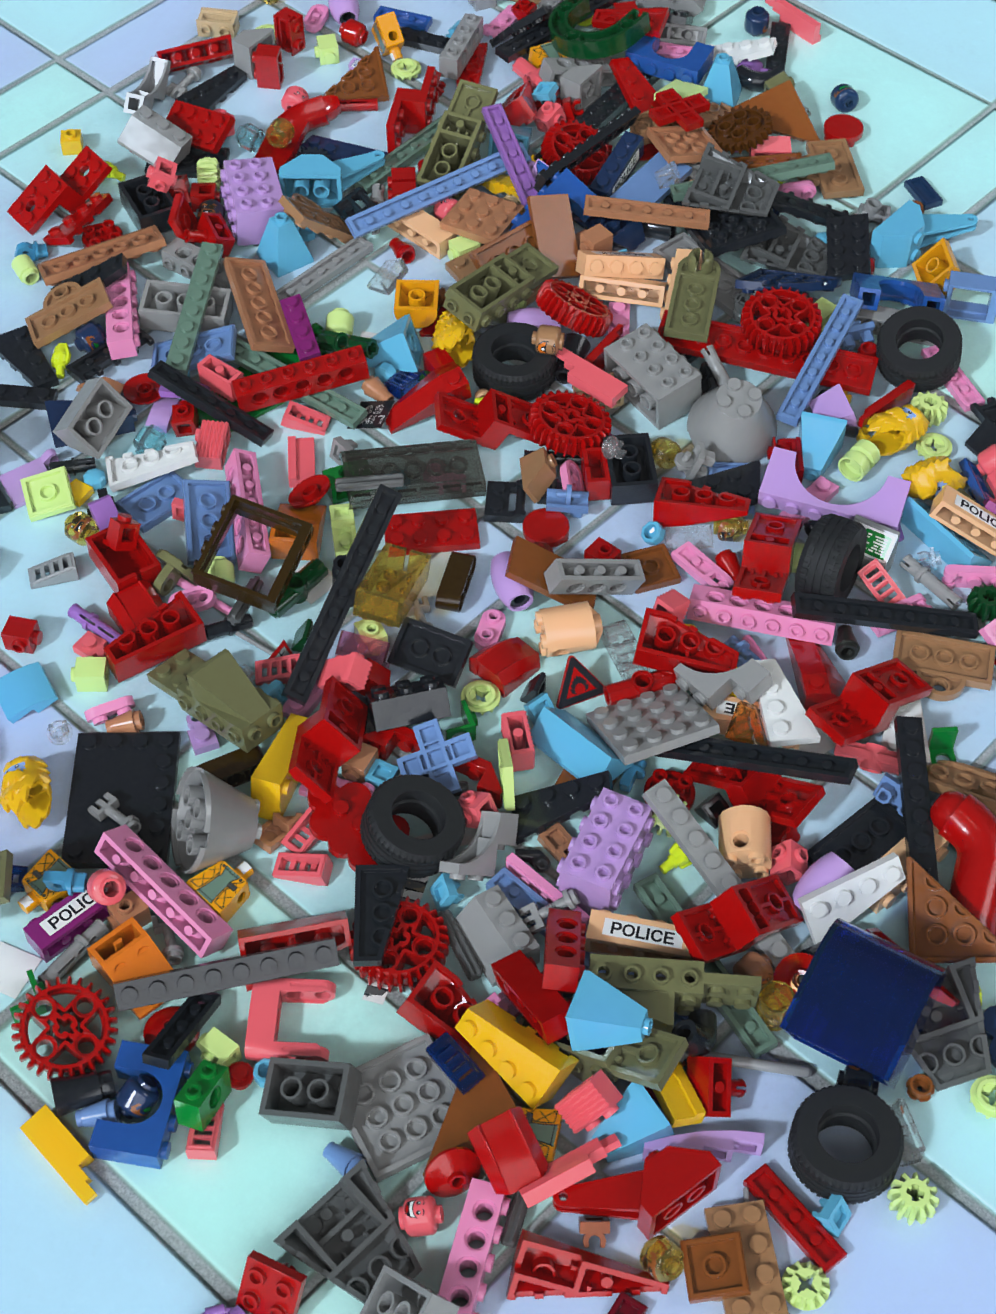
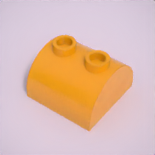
[911,237,960,295]
[394,279,439,329]

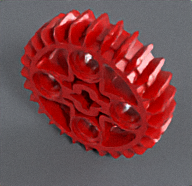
[540,119,613,186]
[536,279,613,338]
[740,286,822,357]
[528,390,612,458]
[348,896,449,993]
[11,976,118,1081]

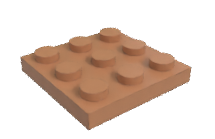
[646,126,723,165]
[440,188,525,244]

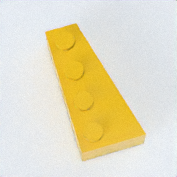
[251,713,308,820]
[455,999,579,1110]

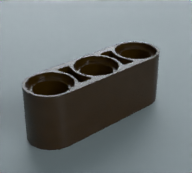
[435,551,476,613]
[196,745,264,787]

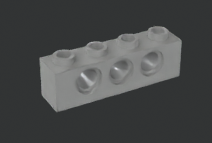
[439,13,483,80]
[539,57,617,88]
[161,237,233,295]
[544,558,646,595]

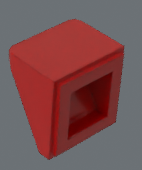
[771,822,800,847]

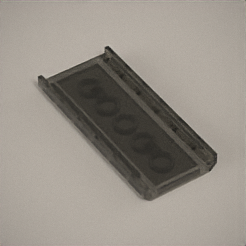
[339,439,486,510]

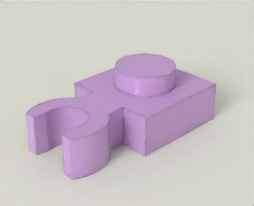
[186,715,220,756]

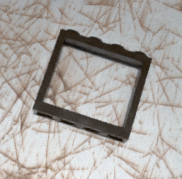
[191,494,313,614]

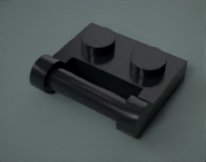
[333,187,378,222]
[484,480,526,523]

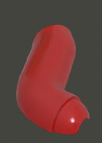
[254,95,341,179]
[930,791,996,936]

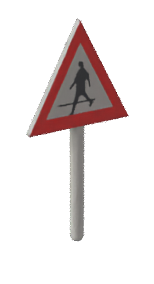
[235,631,294,670]

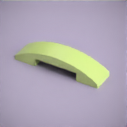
[329,503,356,557]

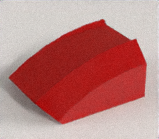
[106,580,163,633]
[469,637,541,698]
[467,1106,549,1195]

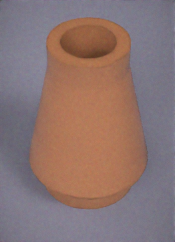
[361,375,394,401]
[105,709,145,733]

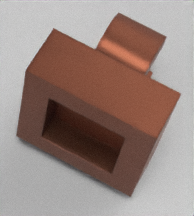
[579,1217,610,1248]

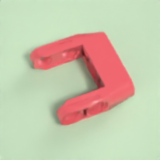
[245,978,336,1062]

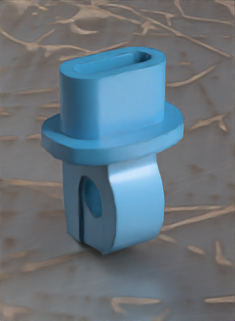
[14,241,48,261]
[619,760,647,793]
[42,868,87,896]

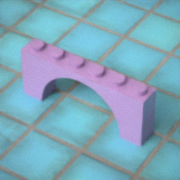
[757,447,911,531]

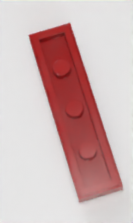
[743,1163,847,1275]

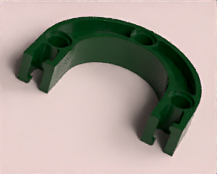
[548,0,651,60]

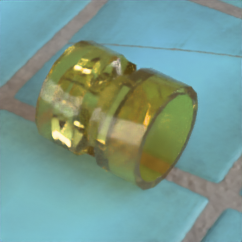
[755,980,795,1031]

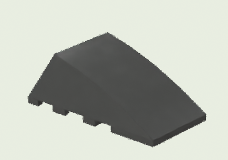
[682,142,780,217]
[740,208,827,275]
[868,956,992,1092]
[273,1158,422,1304]

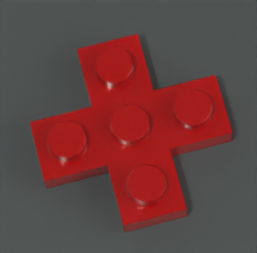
[649,88,710,132]

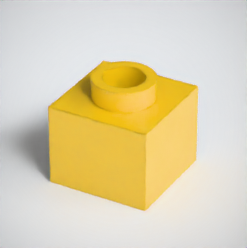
[60,129,83,156]

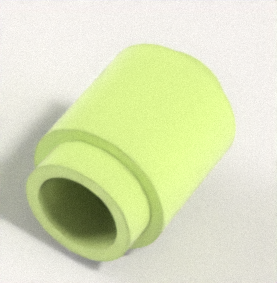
[11,254,39,285]

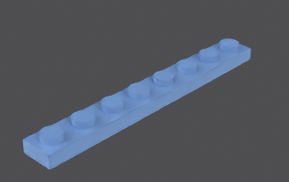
[776,293,864,427]

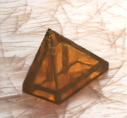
[725,701,768,746]

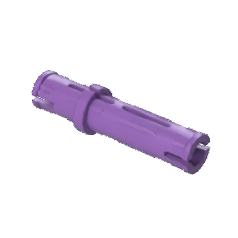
[67,603,122,644]

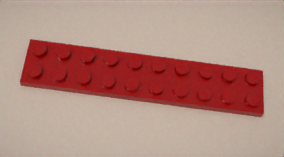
[658,310,879,396]

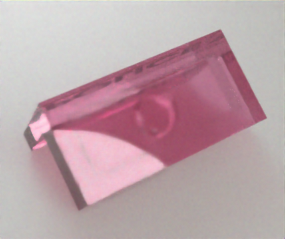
[335,630,390,668]

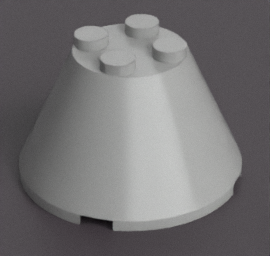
[687,378,777,463]
[171,766,262,874]

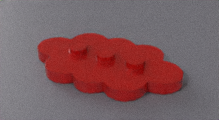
[307,782,410,872]

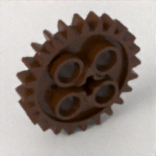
[708,105,773,155]

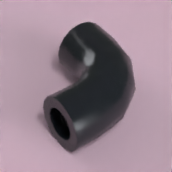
[736,64,785,91]
[671,1009,717,1057]

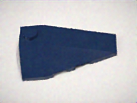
[572,212,646,250]

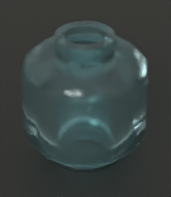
[235,123,265,153]
[133,424,167,454]

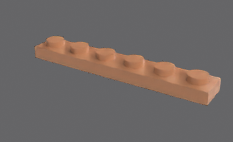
[583,194,710,230]

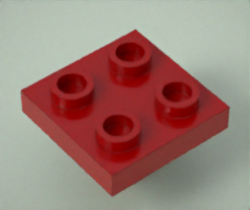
[235,1250,307,1314]

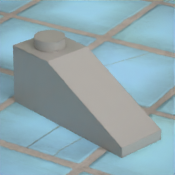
[660,22,708,46]

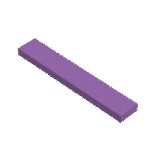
[481,103,538,206]

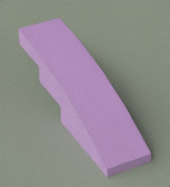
[642,1130,765,1163]

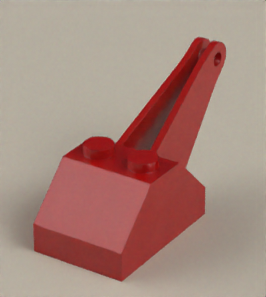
[552,1146,722,1241]

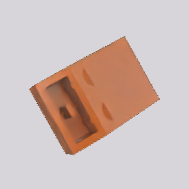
[269,503,327,561]
[87,916,174,1020]

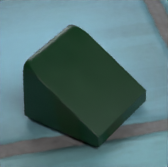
[291,619,313,652]

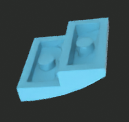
[0,662,59,724]

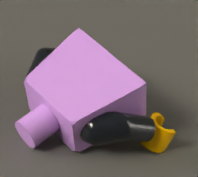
[809,384,871,441]

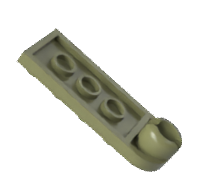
[663,247,721,343]

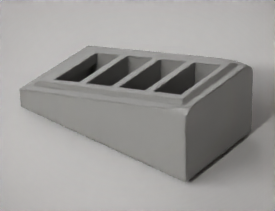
[28,552,79,589]

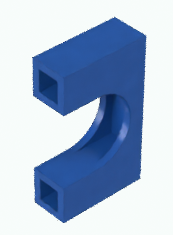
[625,36,714,85]
[509,168,596,231]
[849,272,946,311]
[88,1040,194,1170]

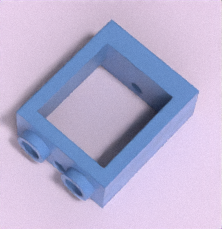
[943,270,996,324]

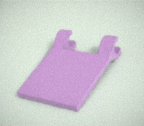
[0,448,72,509]

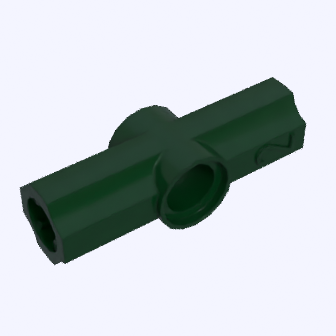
[317,330,379,359]
[269,558,328,618]

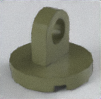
[153,549,194,596]

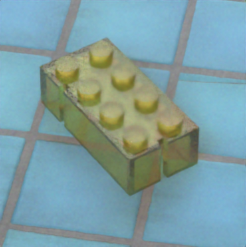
[353,542,432,628]

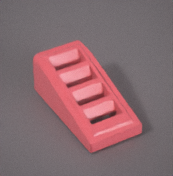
[281,400,332,435]
[857,558,906,603]
[255,653,300,685]
[280,807,319,853]
[272,852,333,886]
[186,1103,224,1160]

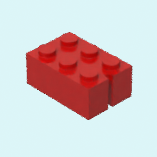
[85,528,162,593]

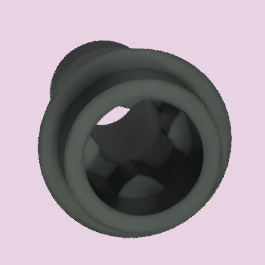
[835,625,860,660]

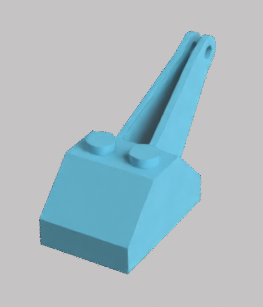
[279,150,385,208]
[870,200,978,268]

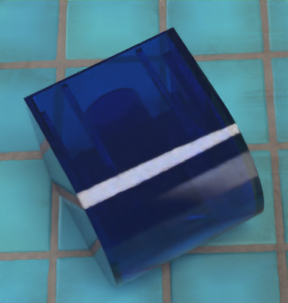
[779,918,947,1089]

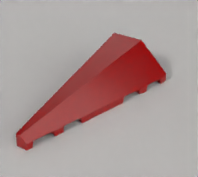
[506,1229,670,1300]

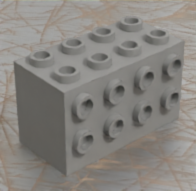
[604,323,702,430]

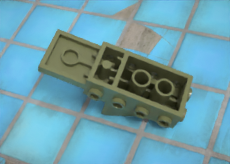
[416,79,499,200]
[443,242,559,332]
[147,648,285,753]
[585,953,762,1033]
[518,996,689,1091]

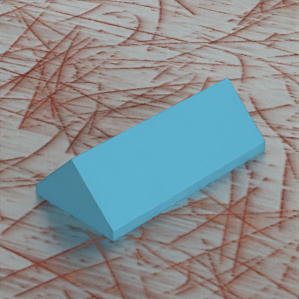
[901,496,992,566]
[531,706,634,781]

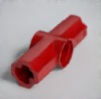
[603,670,677,706]

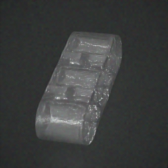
[601,620,651,680]

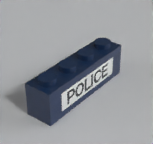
[589,131,644,197]

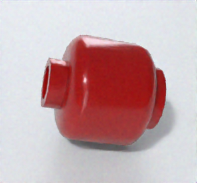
[339,18,368,47]

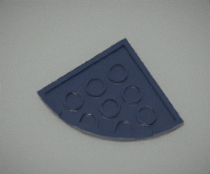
[735,268,842,295]

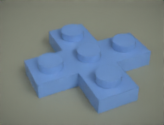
[396,718,478,794]

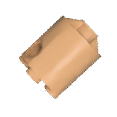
[534,601,603,658]
[718,805,772,880]

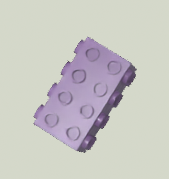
[220,157,284,246]
[556,788,655,916]

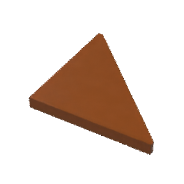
[324,46,389,102]
[733,80,820,142]
[906,857,996,964]
[423,1047,516,1177]

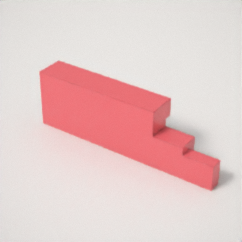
[765,0,821,45]
[556,347,628,408]
[288,436,316,505]
[519,1133,622,1208]

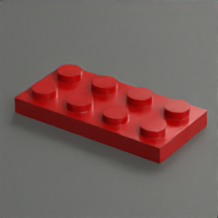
[166,100,236,155]
[384,508,480,557]

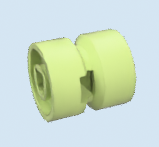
[838,439,881,482]

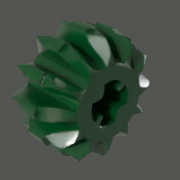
[966,583,996,624]

